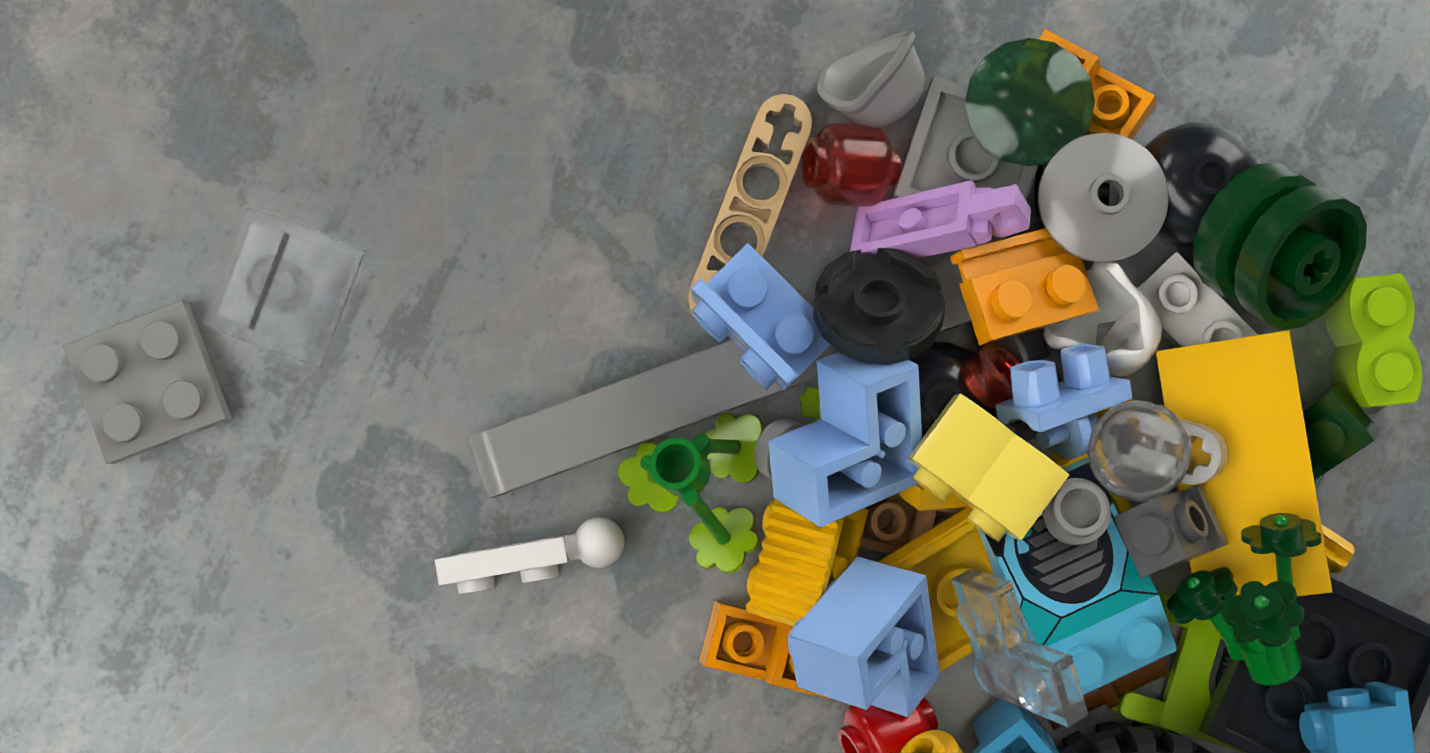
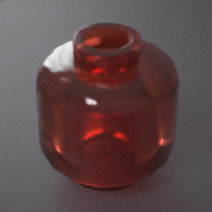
[802,123,901,207]

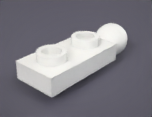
[1137,252,1258,348]
[435,517,625,594]

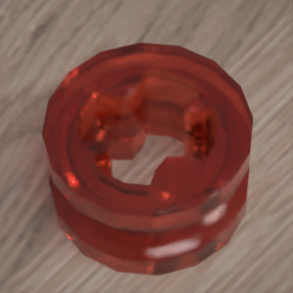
[962,342,1020,409]

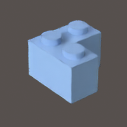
[768,352,922,527]
[788,556,940,717]

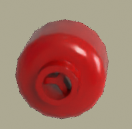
[838,698,938,753]

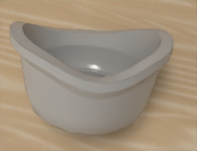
[817,30,926,129]

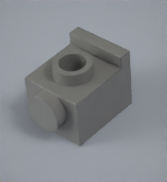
[1113,484,1229,578]

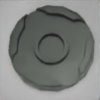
[813,248,945,365]

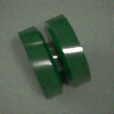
[1194,162,1367,330]

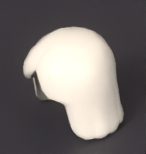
[1043,261,1162,377]

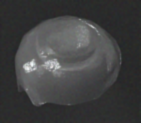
[1087,400,1192,503]

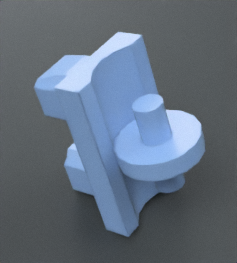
[995,343,1132,459]

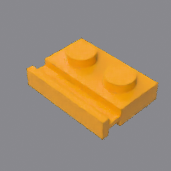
[950,228,1099,346]

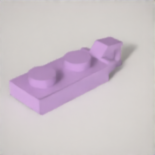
[850,180,1031,258]

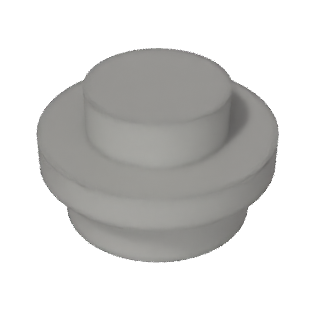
[1042,478,1111,545]

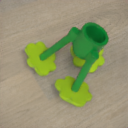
[618,413,764,574]

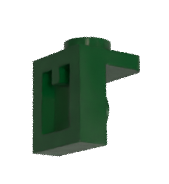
[1302,382,1381,489]

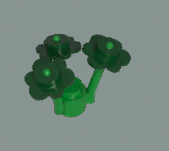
[1167,513,1321,686]

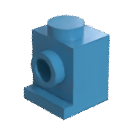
[1299,682,1415,753]
[971,691,1059,753]

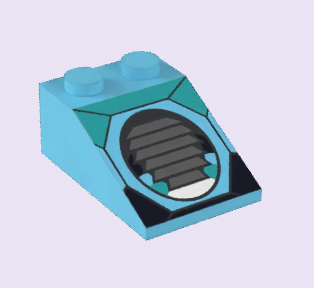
[977,457,1177,705]

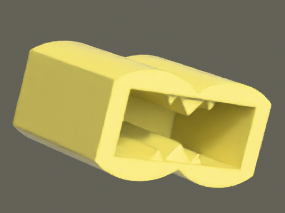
[907,393,1069,542]

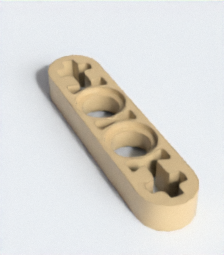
[688,94,812,315]

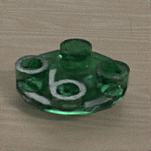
[965,38,1095,167]

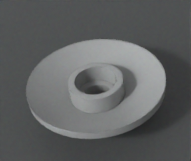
[1038,133,1169,263]

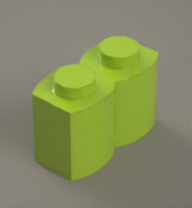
[1324,273,1422,408]

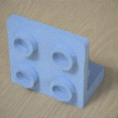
[691,243,830,391]

